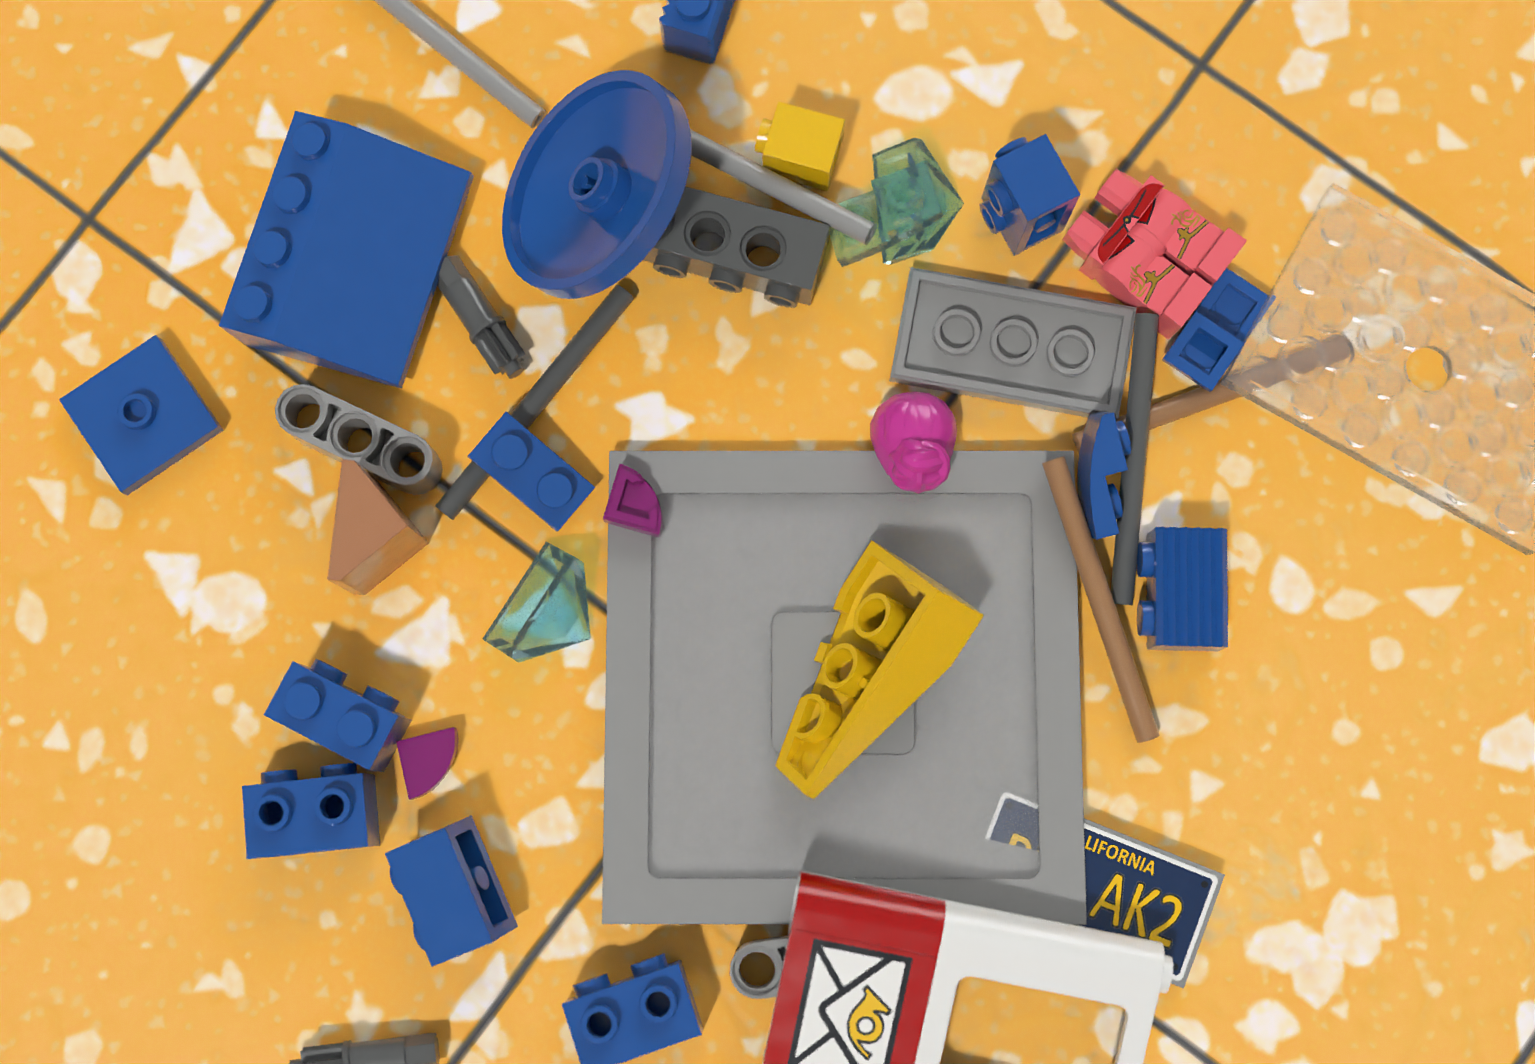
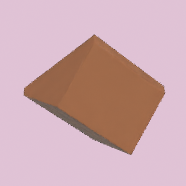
[327,459,429,595]

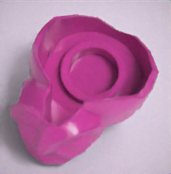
[870,391,957,494]

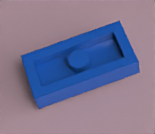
[467,412,595,532]

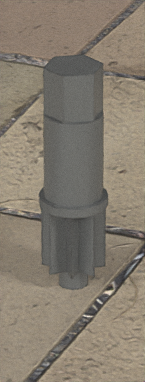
[437,255,526,379]
[289,1032,440,1064]

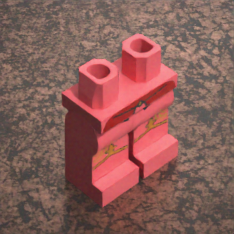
[1062,169,1247,340]

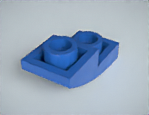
[1077,412,1131,540]

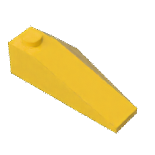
[775,540,984,799]

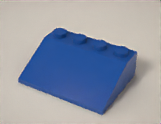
[219,111,474,389]

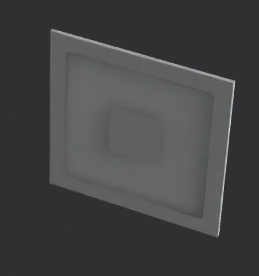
[602,451,1087,925]

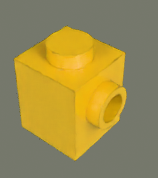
[755,101,845,191]

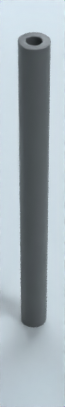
[435,284,634,520]
[1110,313,1159,606]

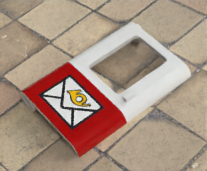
[762,871,1173,1064]

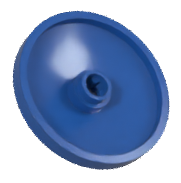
[502,70,692,299]

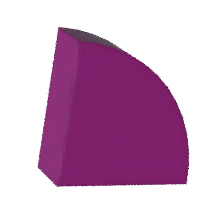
[603,463,663,538]
[396,727,458,800]

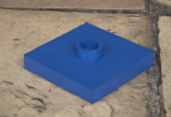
[59,335,224,496]

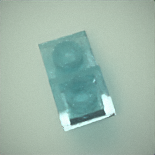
[829,161,944,267]

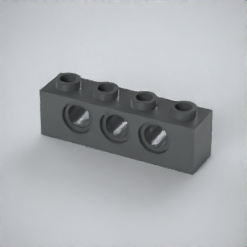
[643,186,830,308]

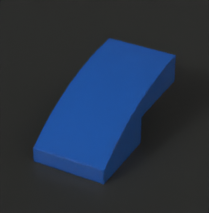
[1162,268,1274,392]

